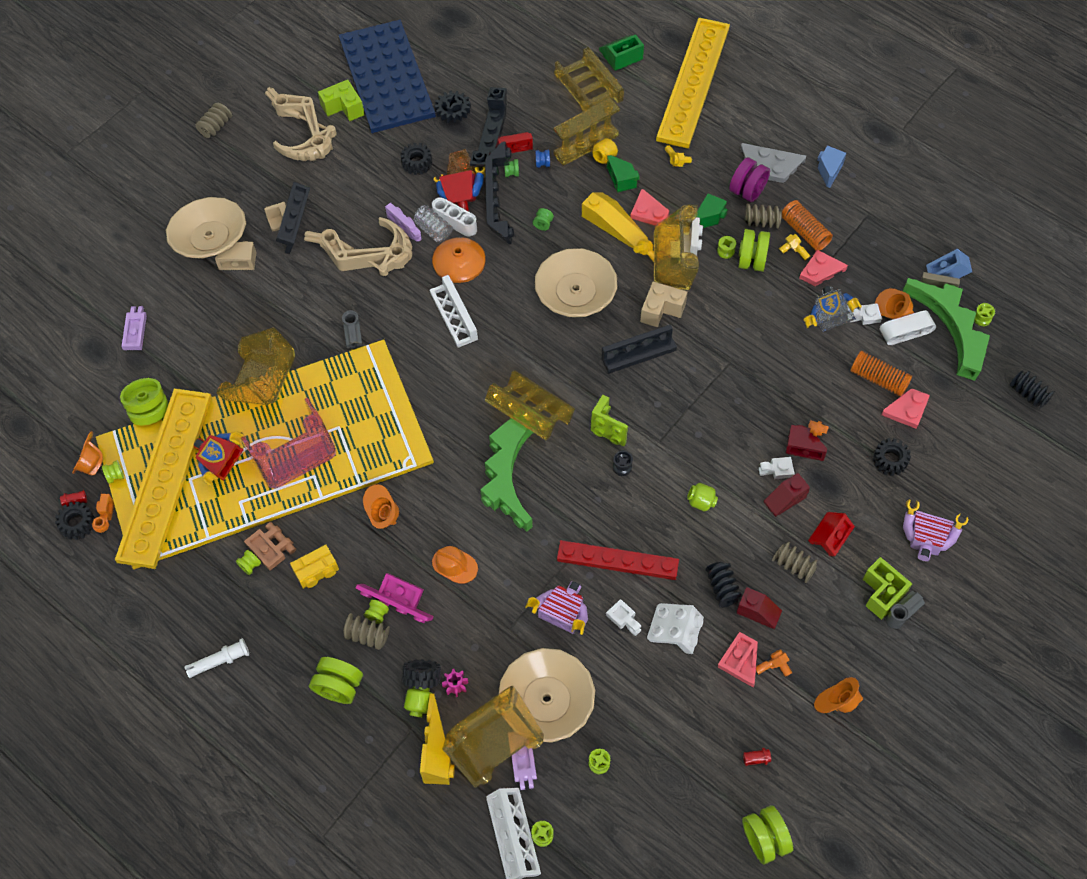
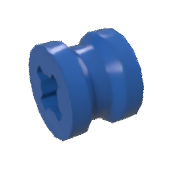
[535,150,550,168]

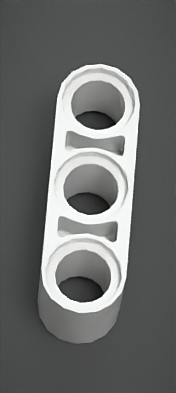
[432,198,477,236]
[879,310,936,345]

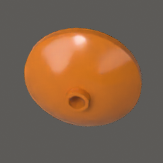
[432,237,486,283]

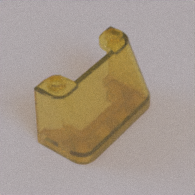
[654,205,699,290]
[216,328,295,405]
[442,686,544,788]

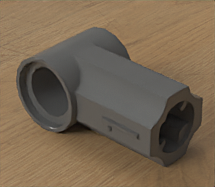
[342,310,363,350]
[886,591,925,629]

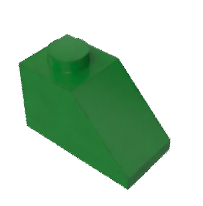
[607,155,639,193]
[694,194,728,228]

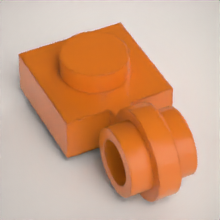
[808,420,829,437]
[92,494,114,533]

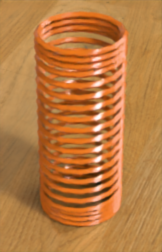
[782,200,833,251]
[850,351,912,397]

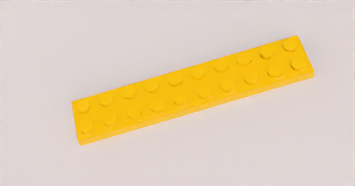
[656,18,730,149]
[115,388,212,569]

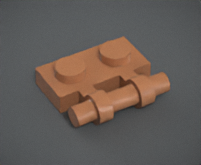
[244,522,296,571]

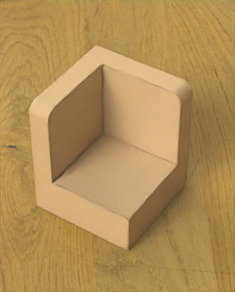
[264,202,286,231]

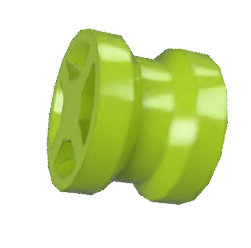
[717,236,736,259]
[974,303,995,326]
[102,460,124,484]
[235,550,261,575]
[364,600,389,624]
[589,749,610,774]
[531,821,553,847]

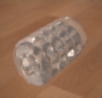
[414,205,453,242]

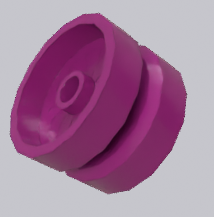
[729,157,771,203]

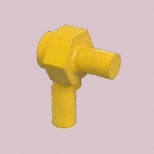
[665,145,692,167]
[779,234,810,260]
[633,239,662,266]

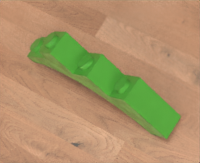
[902,278,990,381]
[481,409,536,532]

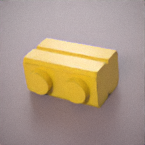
[290,545,339,589]

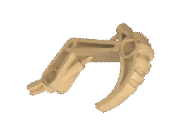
[265,87,336,161]
[304,217,412,276]

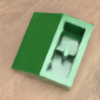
[599,34,644,71]

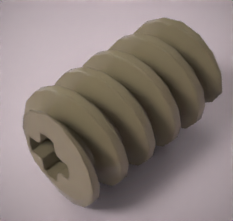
[196,102,233,138]
[744,203,782,228]
[772,541,818,583]
[343,613,390,650]

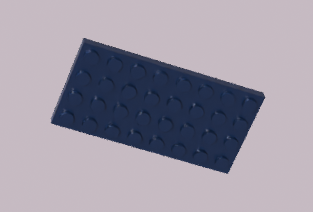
[339,20,436,133]

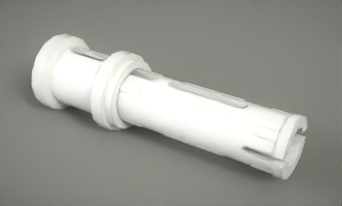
[185,638,250,678]

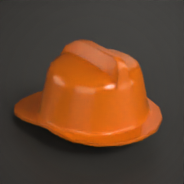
[875,288,914,319]
[72,431,103,475]
[363,485,399,529]
[432,546,478,584]
[814,677,863,713]

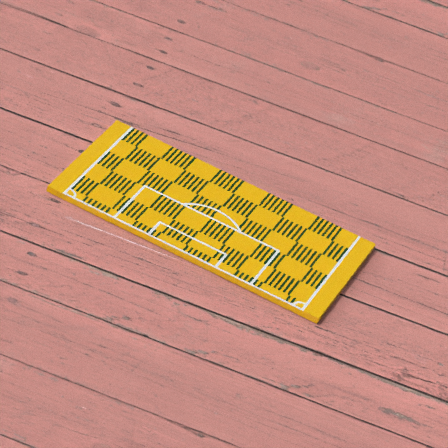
[96,340,434,570]

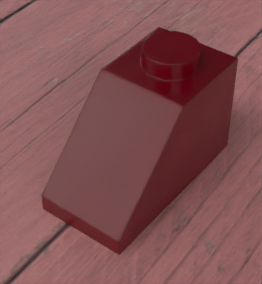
[785,425,827,461]
[764,473,810,517]
[737,587,782,630]

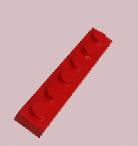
[557,540,679,580]

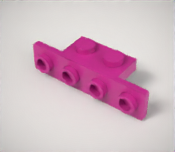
[356,573,434,623]

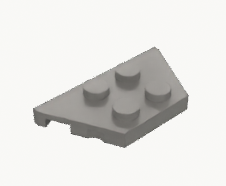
[741,143,806,183]

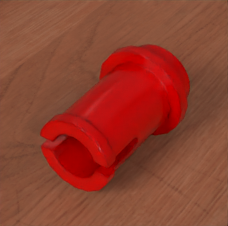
[60,490,87,507]
[743,748,771,766]

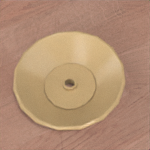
[166,197,246,258]
[535,249,617,317]
[498,648,595,743]

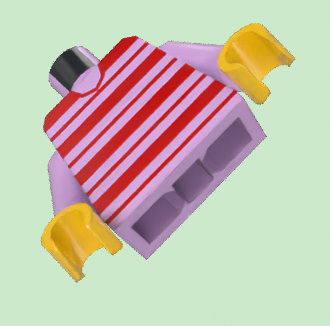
[903,499,968,561]
[525,581,588,635]

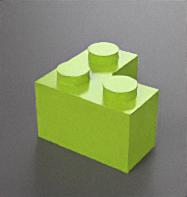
[318,80,364,121]
[863,557,912,620]

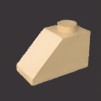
[215,241,256,270]

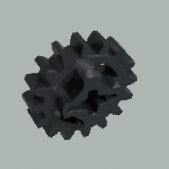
[434,90,471,123]

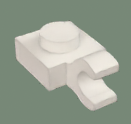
[847,304,882,325]
[758,457,795,479]
[606,599,641,636]

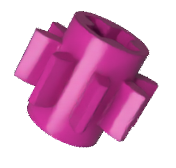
[442,669,468,697]

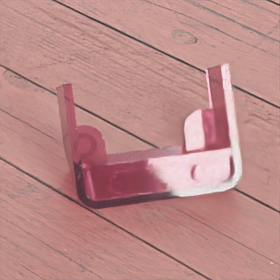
[241,397,336,488]

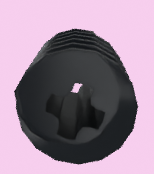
[1009,370,1055,410]
[705,562,742,608]

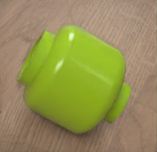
[687,483,718,511]
[404,687,433,718]

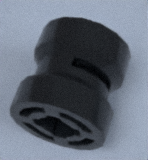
[613,450,633,476]

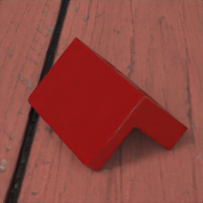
[498,132,533,153]
[808,512,855,556]

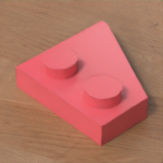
[631,189,669,228]
[799,250,848,286]
[882,389,930,429]
[718,632,758,687]

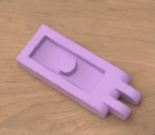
[385,203,421,241]
[121,306,147,350]
[508,732,537,790]

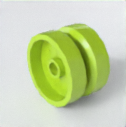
[738,229,770,272]
[120,378,169,426]
[309,657,363,704]
[742,805,793,865]

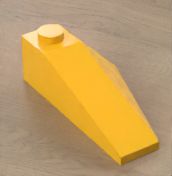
[582,192,648,248]
[420,693,455,785]

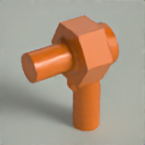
[756,649,792,677]

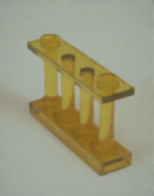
[554,47,624,117]
[554,98,620,166]
[485,370,575,440]

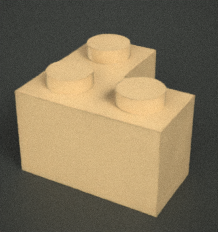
[640,282,688,327]

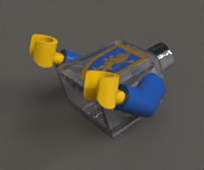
[804,286,862,332]

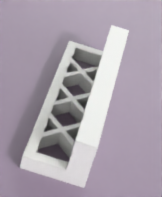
[430,275,478,347]
[486,788,541,879]

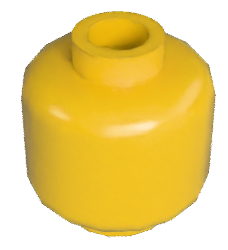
[592,138,618,164]

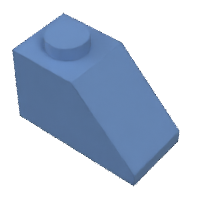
[817,146,846,188]
[926,249,972,279]

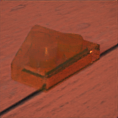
[447,149,476,175]

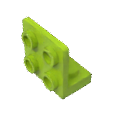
[591,395,628,446]

